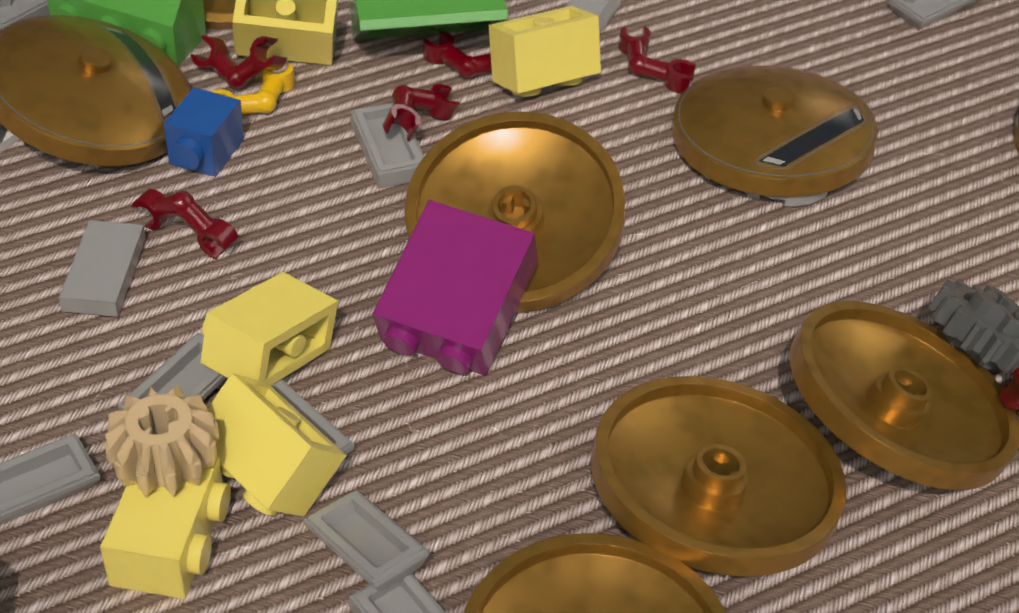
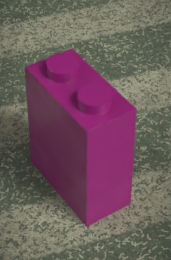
[372,200,538,376]

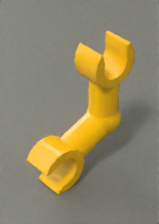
[210,63,295,115]

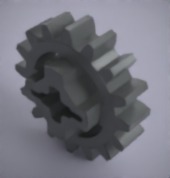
[928,280,1019,374]

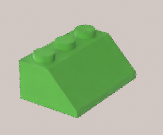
[47,0,207,66]
[349,0,508,40]

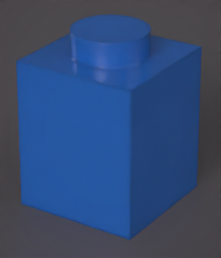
[164,87,244,177]

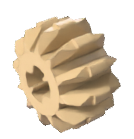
[104,385,219,497]

